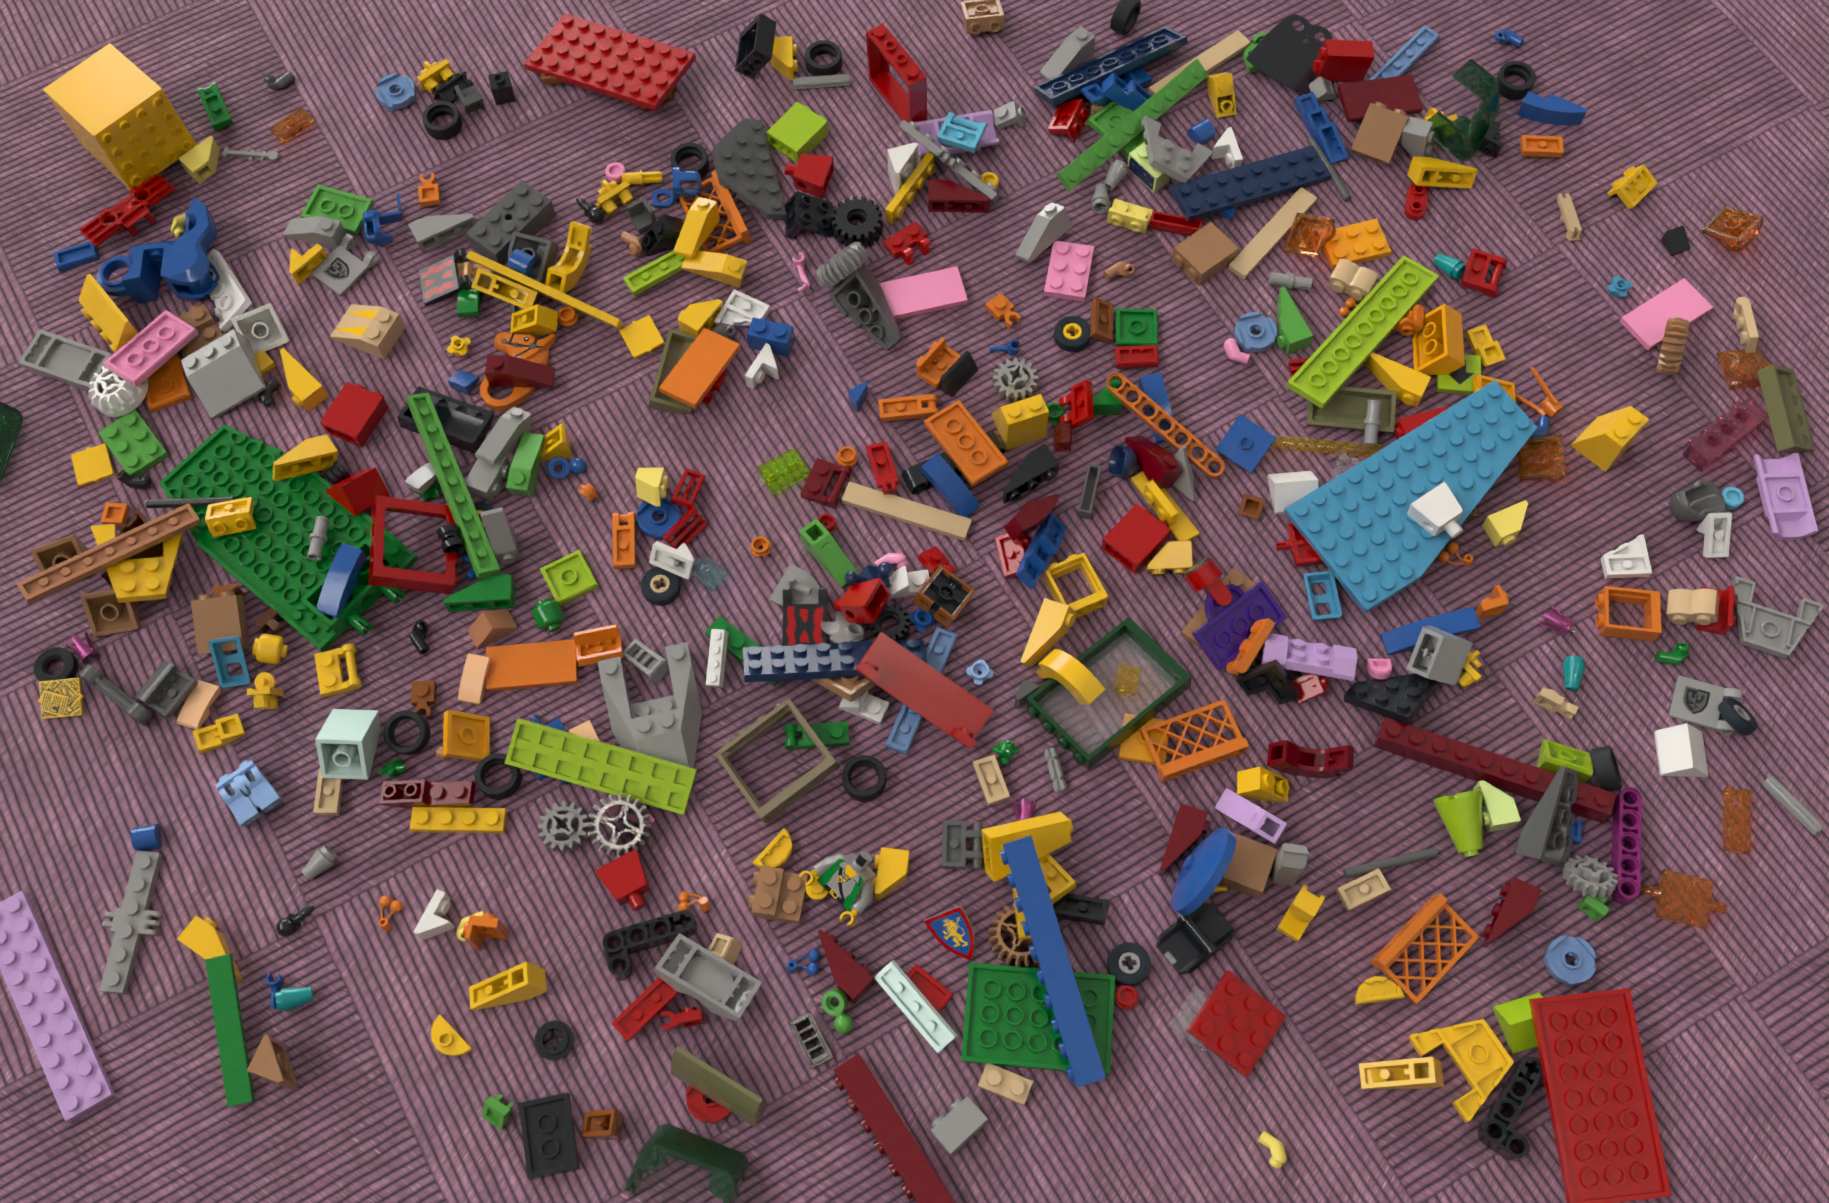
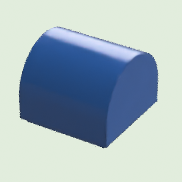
[1187,119,1215,145]
[507,249,535,277]
[131,824,161,851]

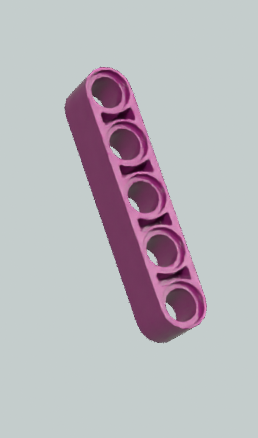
[1611,787,1642,905]

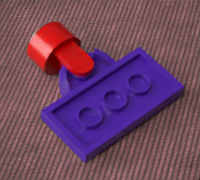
[1183,557,1288,670]

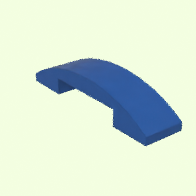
[1081,67,1152,106]

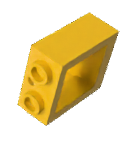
[1043,553,1108,619]

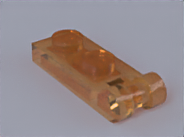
[1723,786,1752,855]

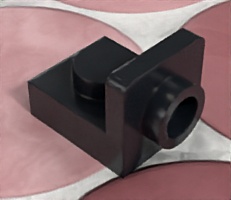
[1478,121,1503,158]

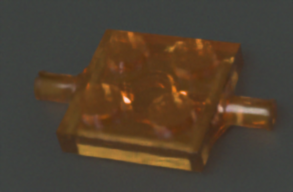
[1641,869,1727,929]

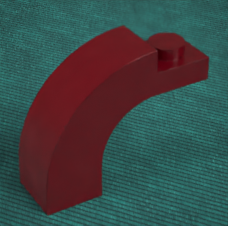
[1267,740,1354,778]

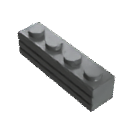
[1077,463,1102,519]

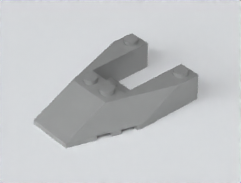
[598,642,703,768]

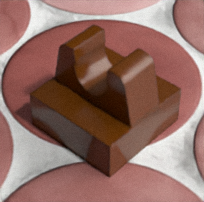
[254,607,283,635]

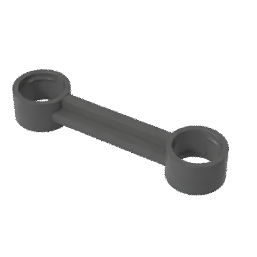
[78,664,153,726]

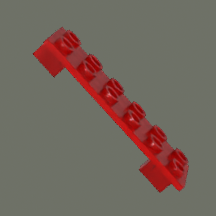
[855,632,993,749]

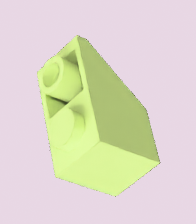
[1473,780,1521,833]

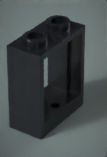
[735,13,777,79]

